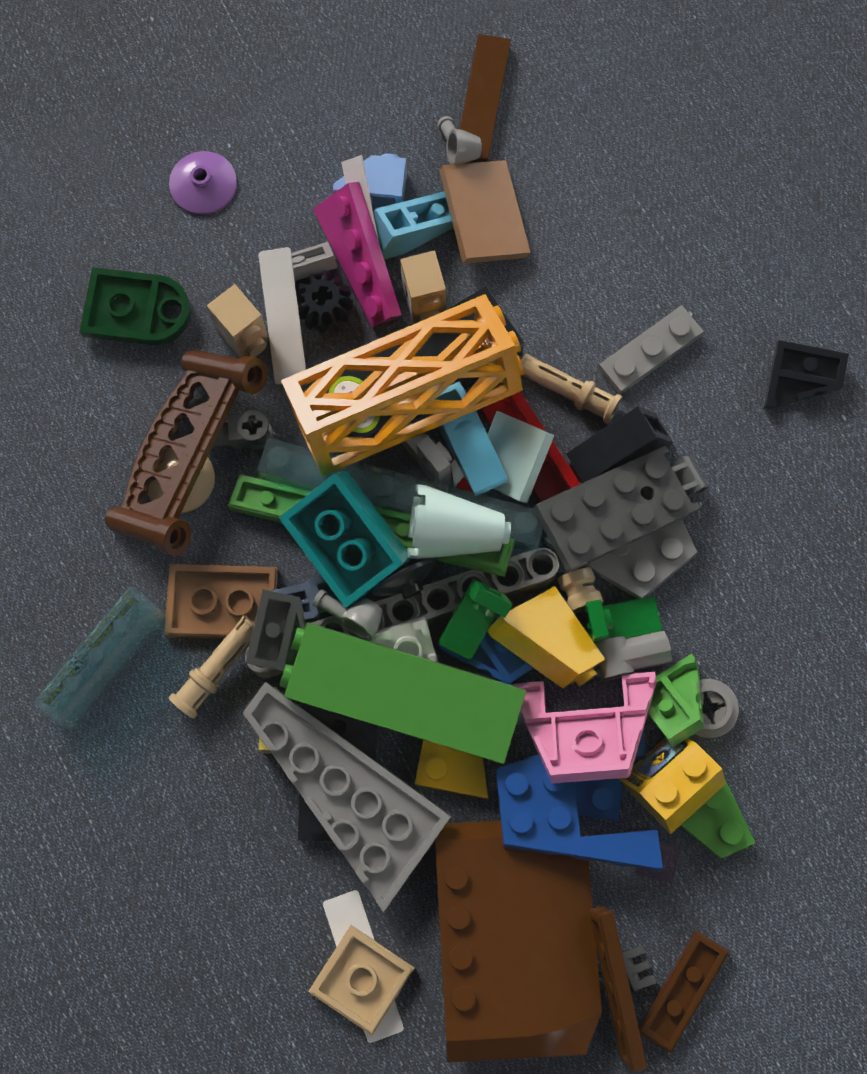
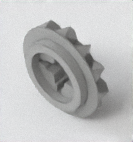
[695,679,739,738]

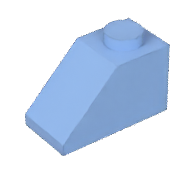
[333,154,407,209]

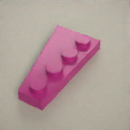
[313,182,402,328]

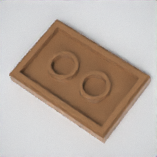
[439,160,531,264]
[164,564,279,639]

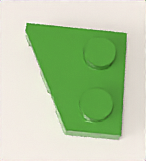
[648,653,704,748]
[680,779,755,859]

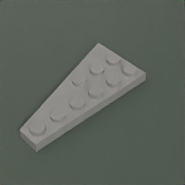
[243,682,451,912]

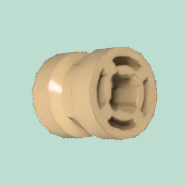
[558,567,604,614]

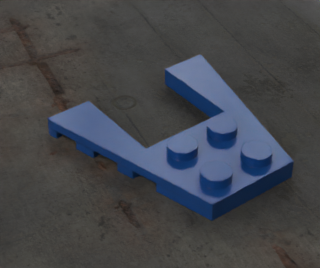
[496,732,663,872]

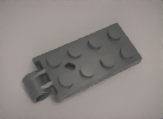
[533,445,709,573]

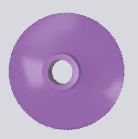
[169,151,237,215]

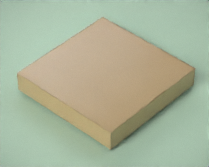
[308,925,415,1035]

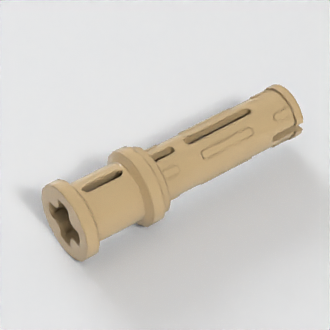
[521,353,623,424]
[168,615,254,719]

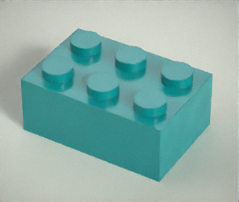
[279,470,412,608]

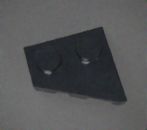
[764,340,849,409]

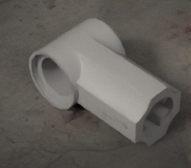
[595,631,672,681]

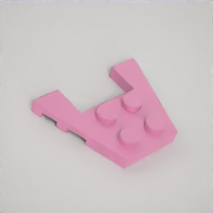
[511,672,656,783]

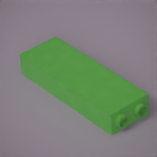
[279,622,526,764]

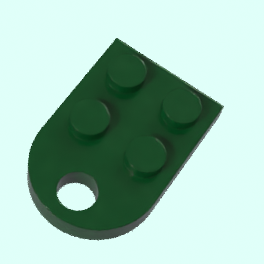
[79,267,191,345]

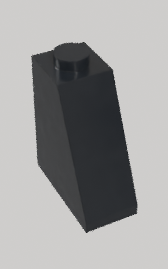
[566,406,674,483]

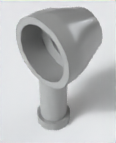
[437,116,482,164]
[312,589,383,641]

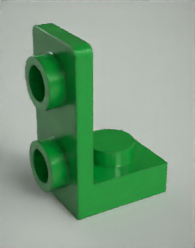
[439,578,513,659]
[582,597,662,643]

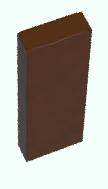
[638,930,730,1053]

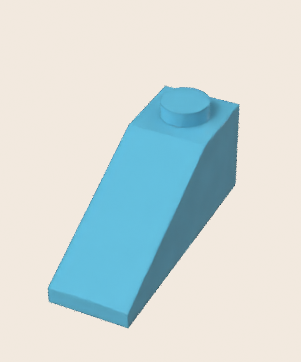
[373,191,454,260]

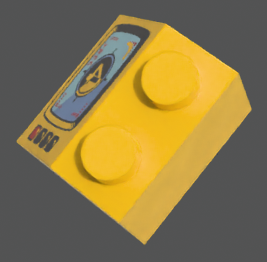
[618,738,726,834]

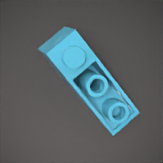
[432,381,509,496]

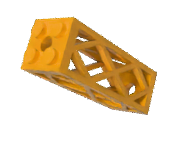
[281,294,525,476]

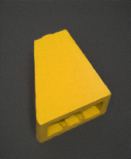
[487,586,605,689]

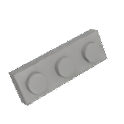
[598,305,704,395]

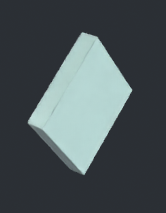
[487,411,554,503]

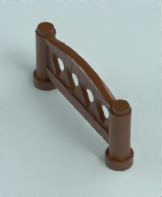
[105,350,267,556]

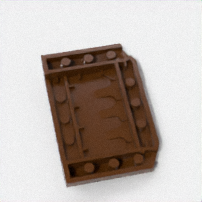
[435,820,602,1063]

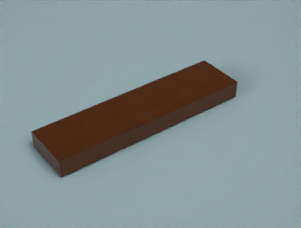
[459,34,511,163]
[589,906,648,1072]

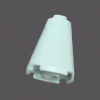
[407,484,511,559]

